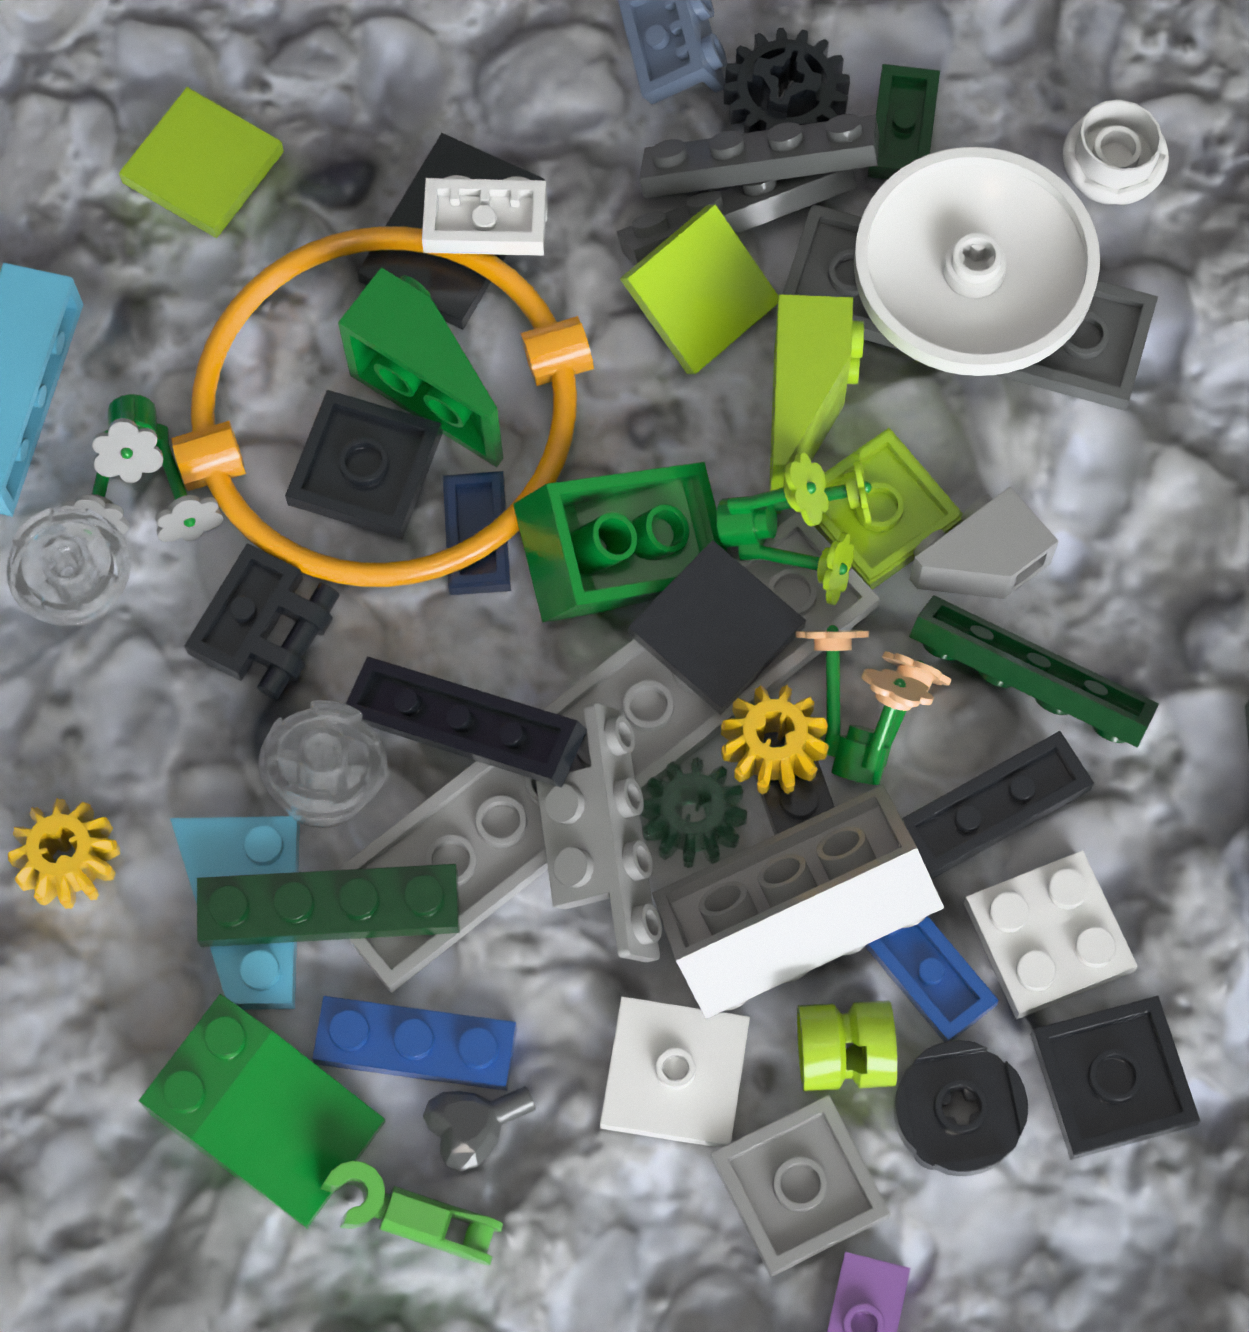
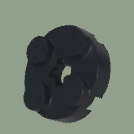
[894,1040,1028,1176]

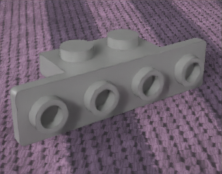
[536,702,662,962]

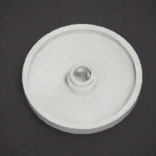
[854,147,1100,376]

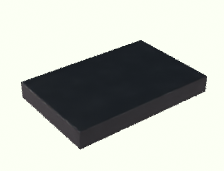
[357,133,545,330]

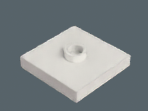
[600,996,750,1148]

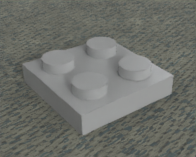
[710,1095,891,1278]

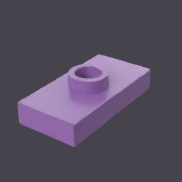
[827,1252,911,1332]

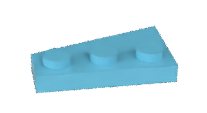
[170,816,300,1010]

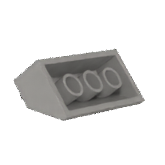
[652,784,944,1019]

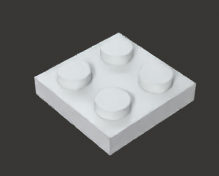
[963,850,1138,1019]

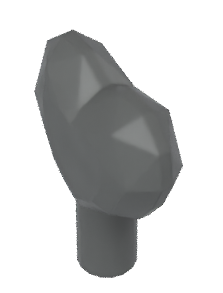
[423,1086,536,1171]

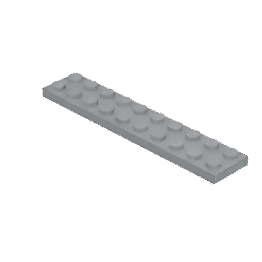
[337,512,880,993]

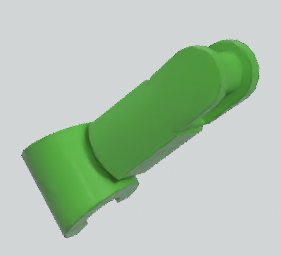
[320,1161,503,1265]

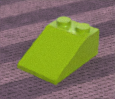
[769,294,864,514]

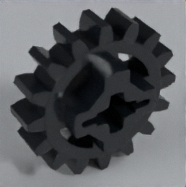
[723,28,850,133]

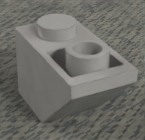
[909,487,1059,599]

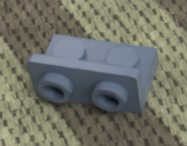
[618,0,727,105]

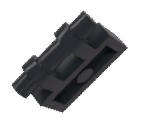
[184,543,340,700]

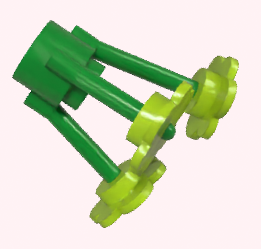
[717,453,872,605]

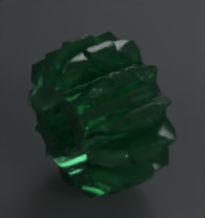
[640,757,748,868]

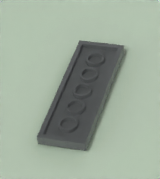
[782,204,1158,411]

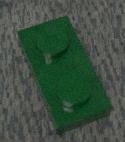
[867,64,940,179]

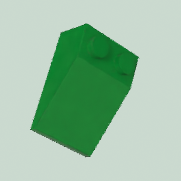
[338,267,504,467]
[513,462,728,623]
[138,994,386,1229]

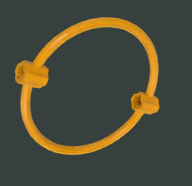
[171,226,594,587]

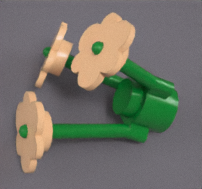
[796,625,951,785]

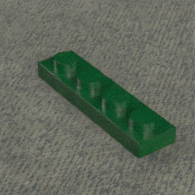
[909,595,1159,748]
[197,864,460,947]

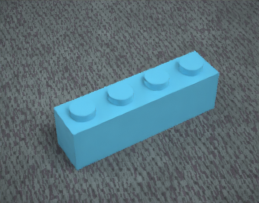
[0,263,84,517]

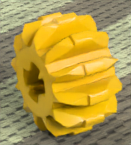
[721,685,829,795]
[8,798,120,909]

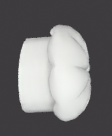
[1063,100,1169,205]

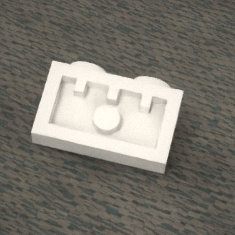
[422,175,548,255]

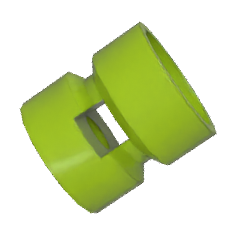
[797,1000,897,1092]

